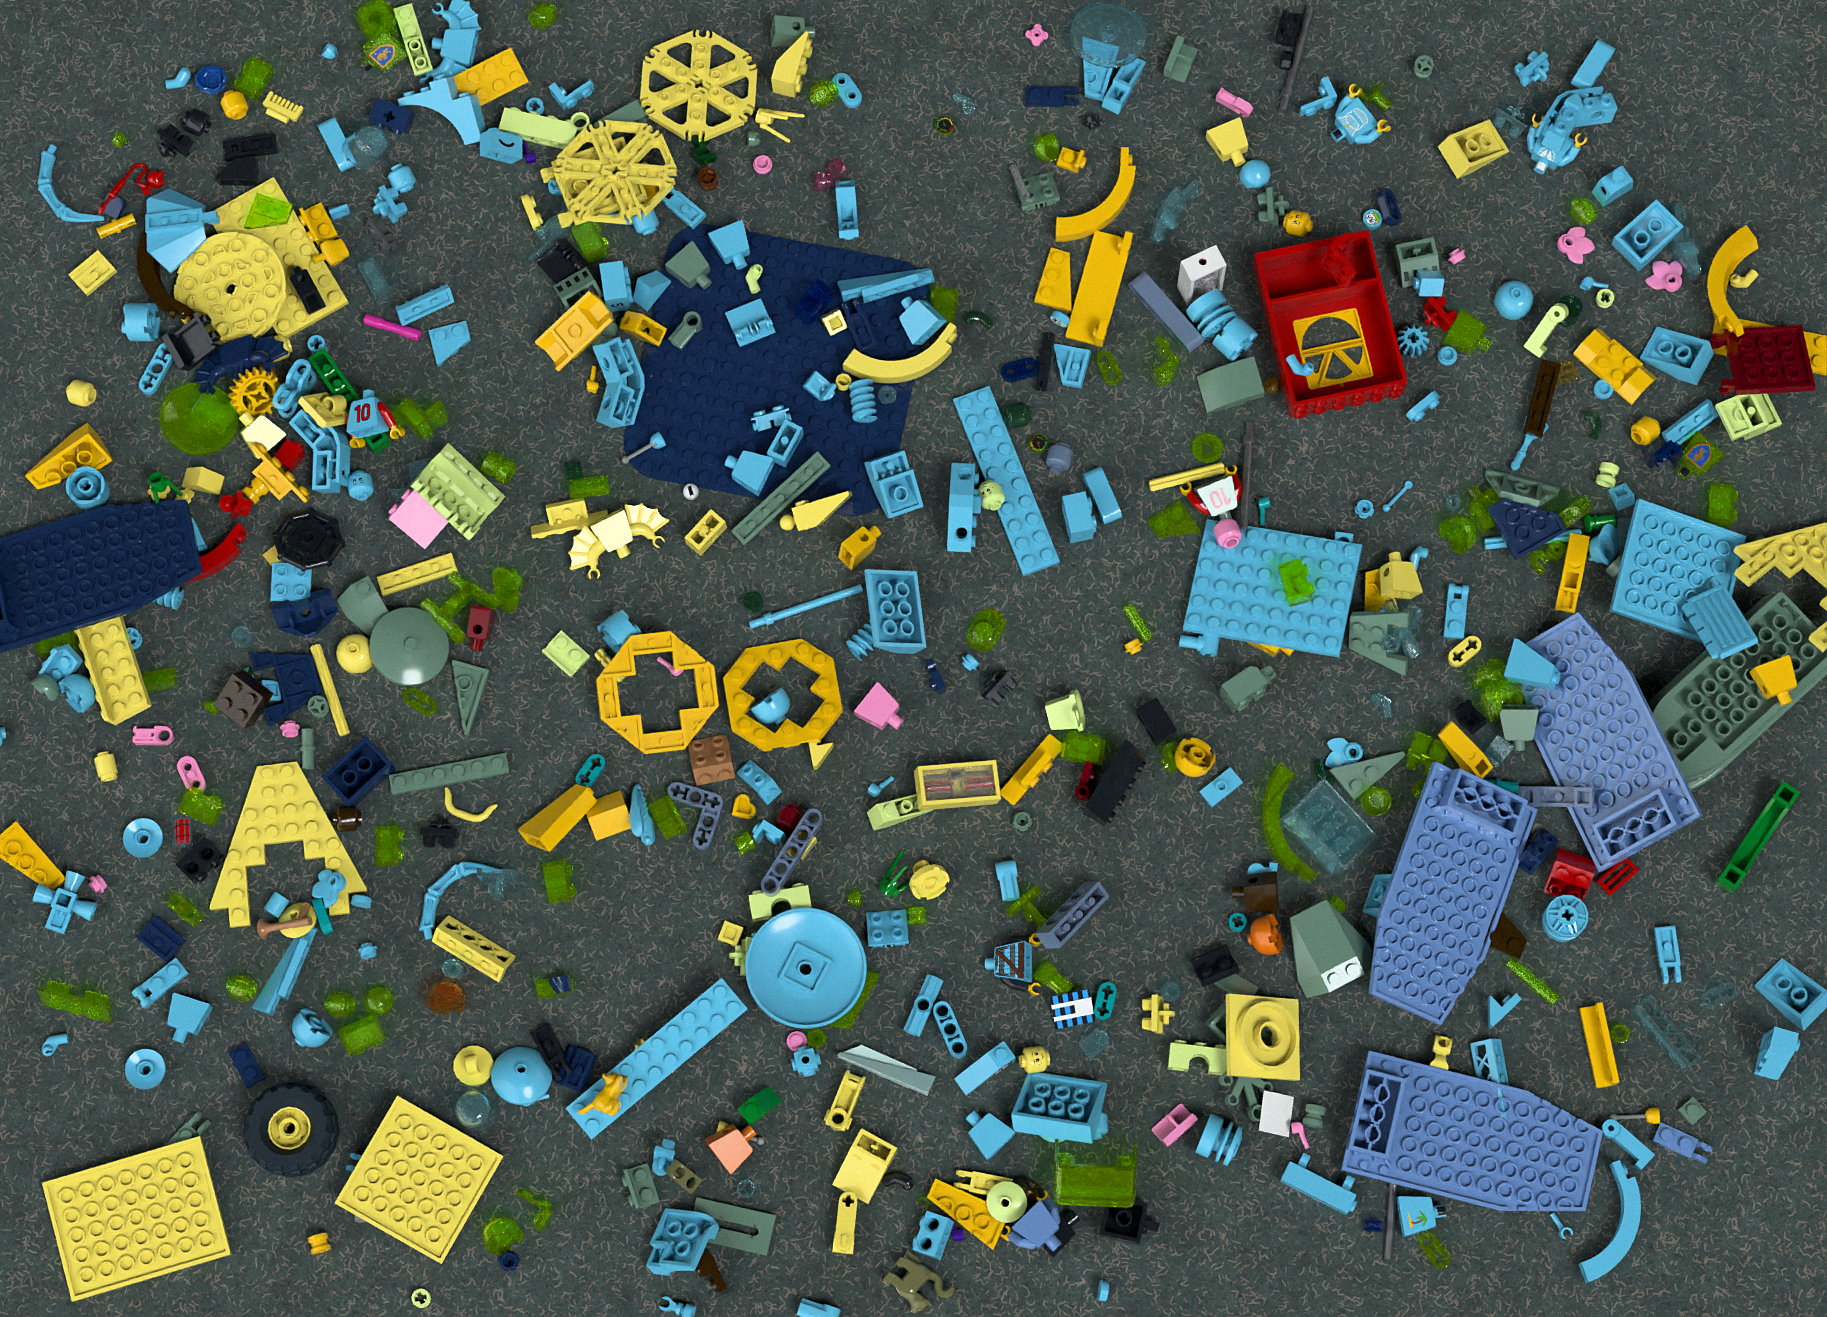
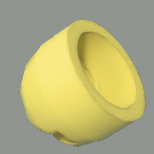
[836,374,851,391]

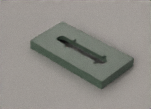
[694,1198,776,1256]

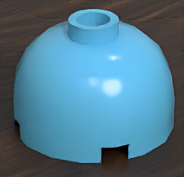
[1494,280,1533,320]
[58,673,96,713]
[750,687,790,724]
[292,1008,333,1048]

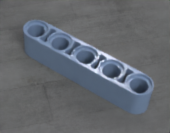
[1128,272,1204,354]
[761,809,823,897]

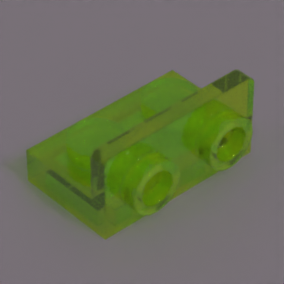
[930,284,959,327]
[569,475,610,499]
[177,787,225,827]
[375,824,404,867]

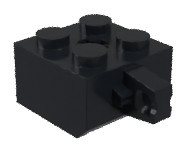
[1099,1194,1160,1245]

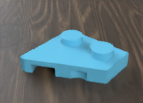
[428,321,471,366]

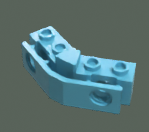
[1535,86,1618,153]
[592,337,645,428]
[289,409,351,494]
[947,463,981,552]

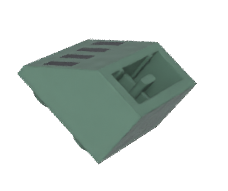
[1393,237,1440,288]
[553,267,605,311]

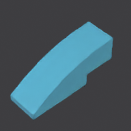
[1102,54,1146,115]

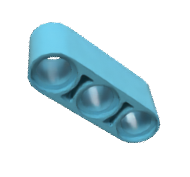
[1571,39,1616,89]
[317,117,358,172]
[1082,466,1122,524]
[933,1001,967,1059]

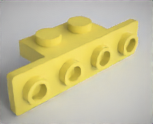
[531,497,608,538]

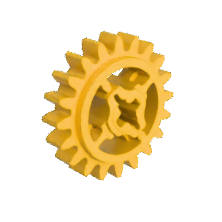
[228,367,281,418]

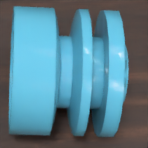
[1186,289,1238,340]
[1542,895,1588,942]
[1195,1113,1243,1166]

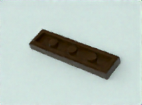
[1523,359,1561,438]

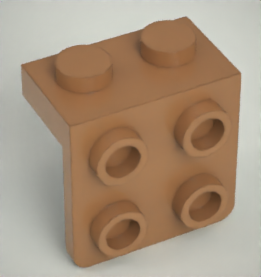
[688,734,735,786]

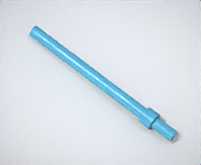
[749,584,863,629]

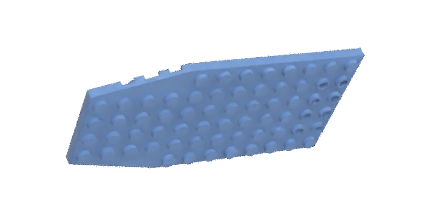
[1520,612,1703,872]
[1368,762,1538,1025]
[1341,1051,1603,1211]

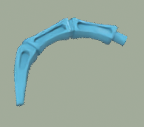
[37,144,104,222]
[419,861,503,940]

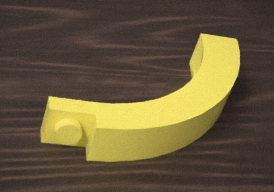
[843,323,957,383]

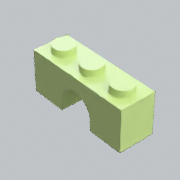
[748,883,812,922]
[1167,1040,1227,1075]

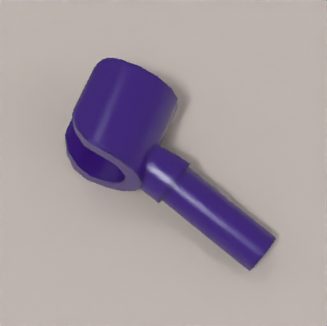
[522,139,536,164]
[946,1214,964,1241]

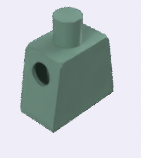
[770,15,815,47]
[665,241,712,289]
[1500,704,1538,751]

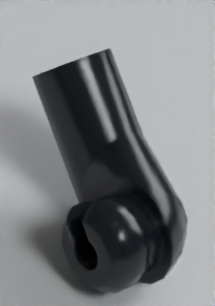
[883,1172,914,1190]

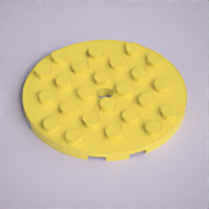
[174,232,288,343]

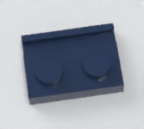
[136,915,186,963]
[554,1045,598,1093]

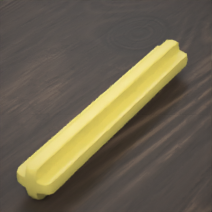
[1149,462,1225,491]

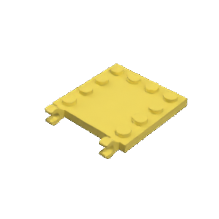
[540,137,648,228]

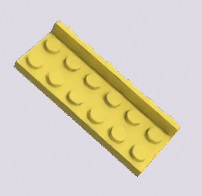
[74,616,152,725]

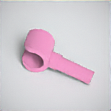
[657,656,684,676]
[1291,1122,1310,1149]

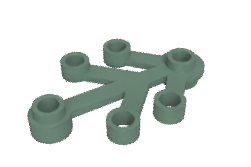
[1219,1070,1273,1122]

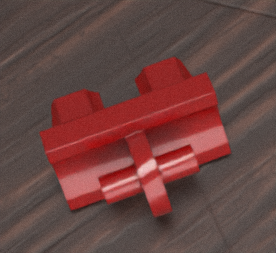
[1423,296,1458,333]
[219,492,253,519]

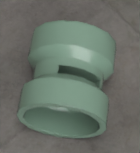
[1302,1104,1326,1129]

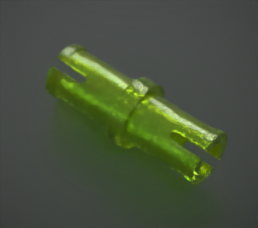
[1122,603,1154,643]

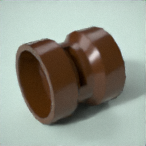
[698,167,718,191]

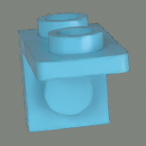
[1299,76,1337,116]
[549,80,594,110]

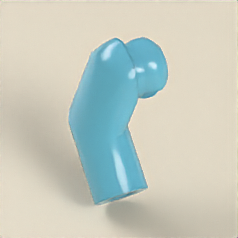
[1286,354,1314,376]
[42,1033,69,1056]

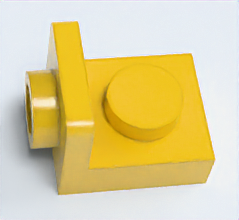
[1056,147,1087,173]

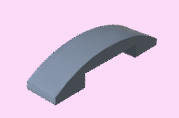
[1518,786,1594,808]

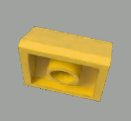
[586,790,631,841]

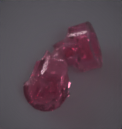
[814,159,846,192]

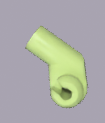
[746,264,763,294]

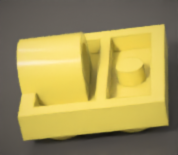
[298,392,348,428]

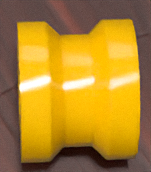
[307,1233,331,1255]

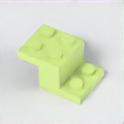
[1715,394,1782,441]

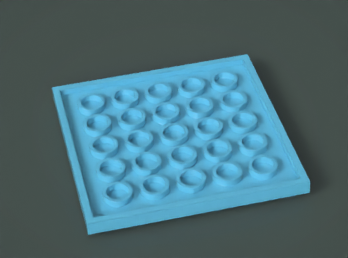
[1609,499,1746,643]

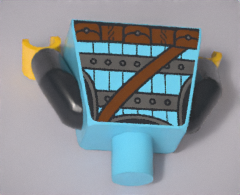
[985,933,1041,995]

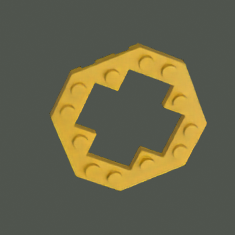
[596,631,719,754]
[723,639,843,752]

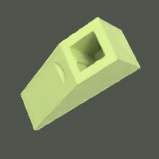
[867,794,934,831]

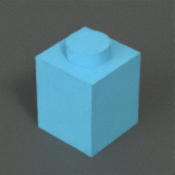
[1413,270,1444,297]

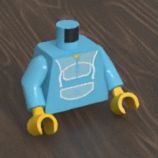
[1331,84,1391,144]

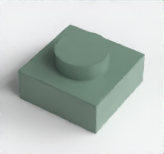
[1677,1097,1707,1126]

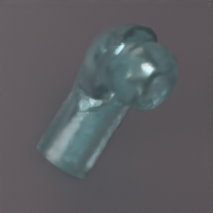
[1371,693,1393,719]

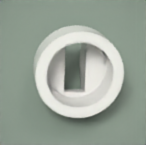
[683,483,699,500]

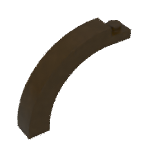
[137,227,195,320]

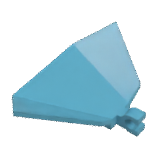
[145,188,220,274]

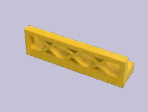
[1579,1002,1619,1089]

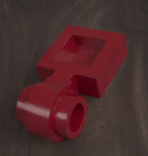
[1075,761,1096,801]

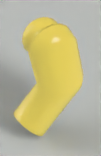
[1730,269,1758,288]

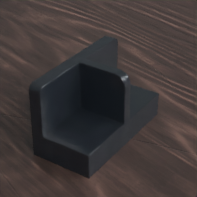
[1136,698,1177,746]

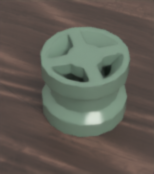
[1413,55,1434,78]
[307,695,330,718]

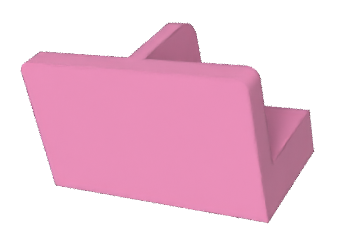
[1152,1104,1198,1148]

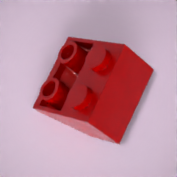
[1543,848,1596,902]

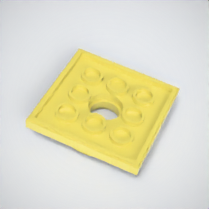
[1226,994,1300,1081]

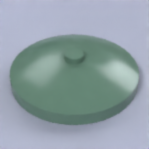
[369,607,449,686]

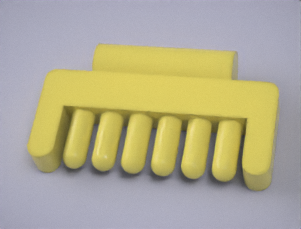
[263,91,303,124]

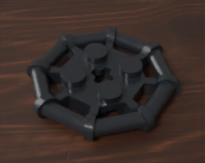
[271,508,345,572]

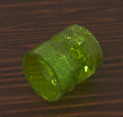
[481,450,517,485]

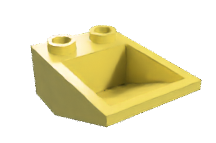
[780,491,852,531]

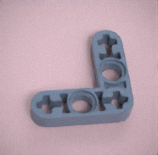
[667,782,724,850]

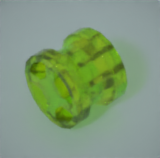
[733,831,756,856]
[907,907,927,926]

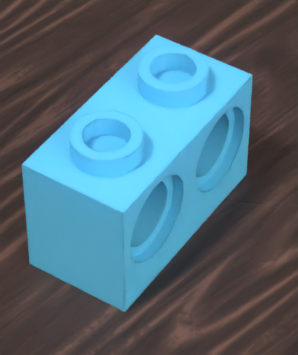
[912,1211,954,1260]

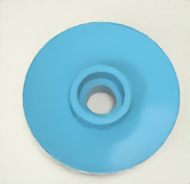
[123,818,163,858]
[125,1049,166,1089]

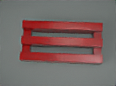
[1596,858,1639,897]

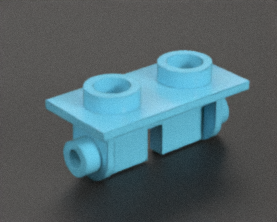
[750,405,792,432]

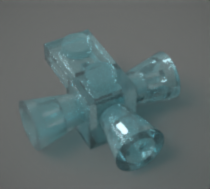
[1378,599,1423,659]

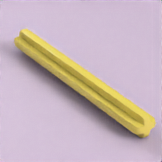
[310,644,350,736]

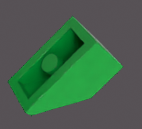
[737,1086,783,1127]

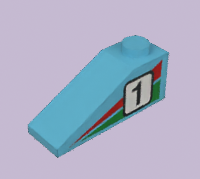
[955,1041,1016,1095]

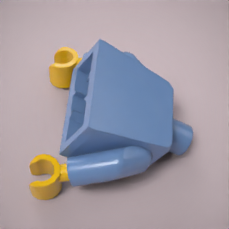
[1000,1191,1062,1252]

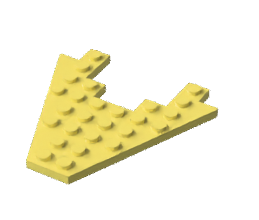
[1733,522,1827,652]

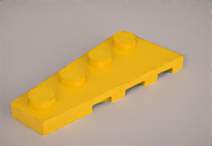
[0,821,65,891]

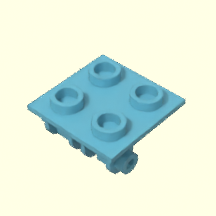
[725,298,776,347]
[270,563,312,602]
[866,909,909,948]

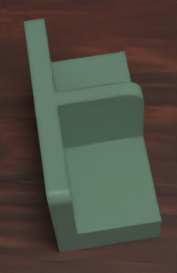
[1163,35,1198,83]

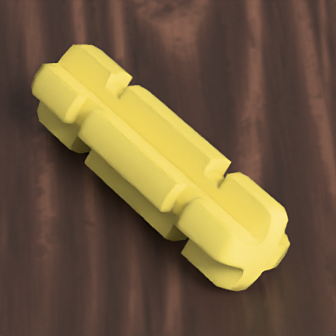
[594,648,626,682]

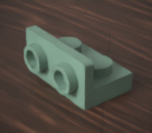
[621,1163,660,1210]

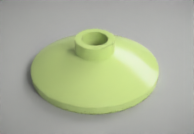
[987,1181,1027,1223]

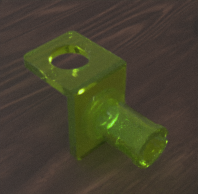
[1349,81,1393,112]

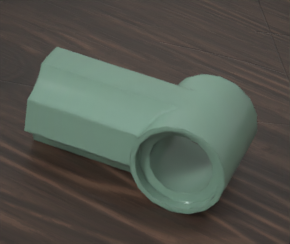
[668,311,703,350]

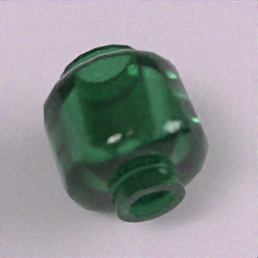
[1002,402,1032,429]

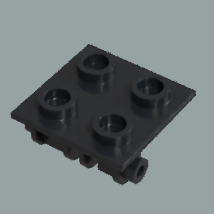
[536,238,590,284]

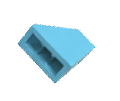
[1504,638,1560,690]

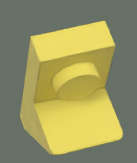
[809,741,834,770]

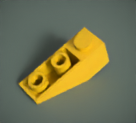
[1438,721,1493,779]

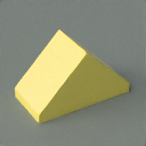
[182,467,225,495]

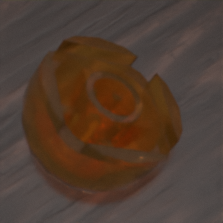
[425,978,466,1015]

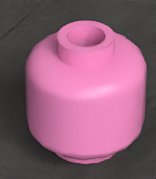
[1214,519,1242,548]

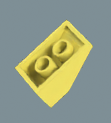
[1438,119,1509,179]

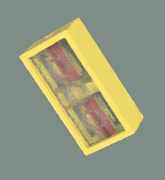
[914,760,1001,811]

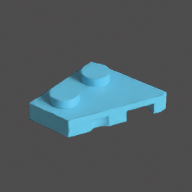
[1054,343,1091,389]

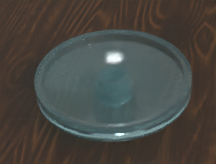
[1070,1,1147,68]

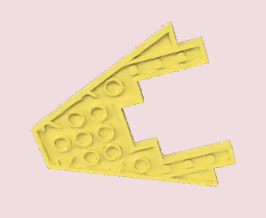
[210,762,367,928]

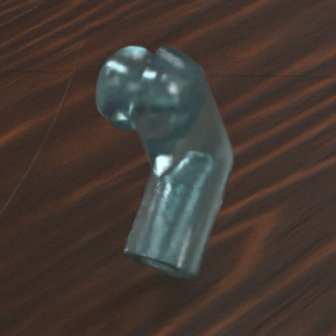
[952,91,975,115]

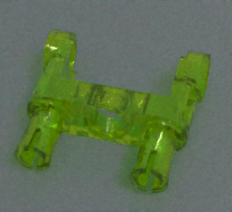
[420,571,501,645]

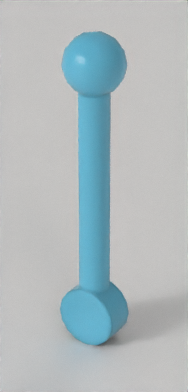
[1382,481,1413,512]

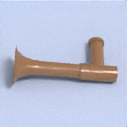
[257,902,313,939]

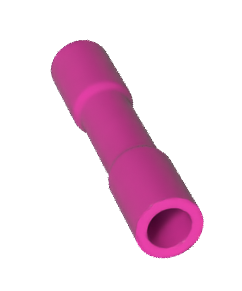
[363,313,422,341]

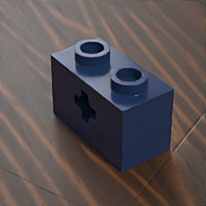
[369,98,415,136]

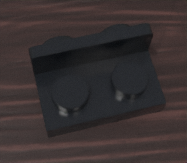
[1190,944,1240,987]

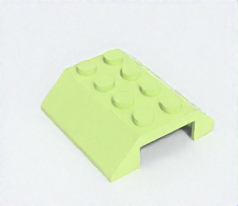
[410,443,505,540]

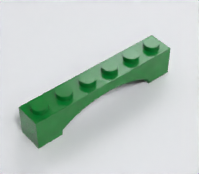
[1715,781,1800,894]

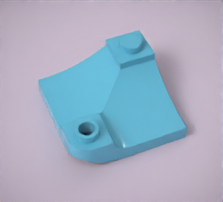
[646,1208,719,1276]

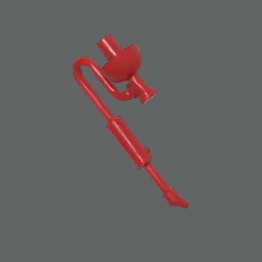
[98,163,165,216]

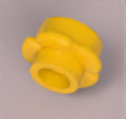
[1124,638,1143,655]

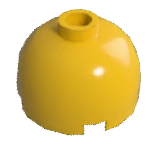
[1174,738,1216,777]

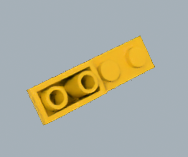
[1554,533,1590,613]

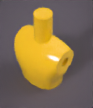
[312,238,349,267]

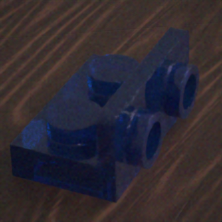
[1646,440,1684,469]

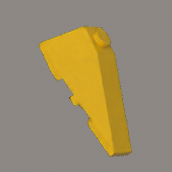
[25,423,113,490]

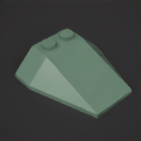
[1290,899,1373,998]

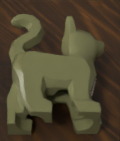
[883,1250,955,1314]

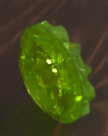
[1192,433,1223,464]

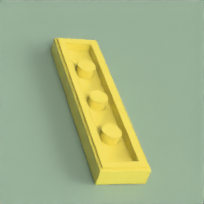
[377,553,458,596]

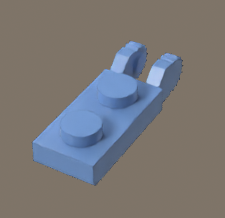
[1652,1122,1713,1164]

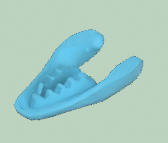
[629,784,655,846]

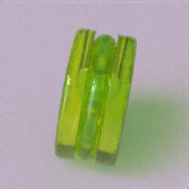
[1558,494,1595,528]

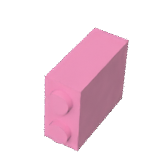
[388,489,448,549]

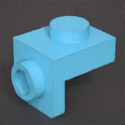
[803,371,837,401]

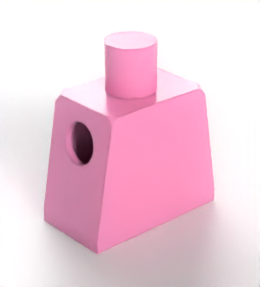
[854,682,904,730]

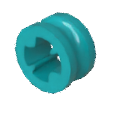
[1228,913,1247,932]

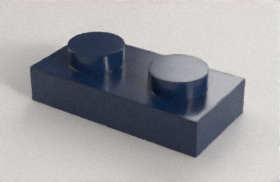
[228,1043,266,1088]

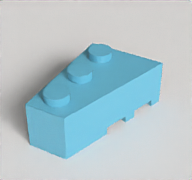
[1754,1027,1800,1080]

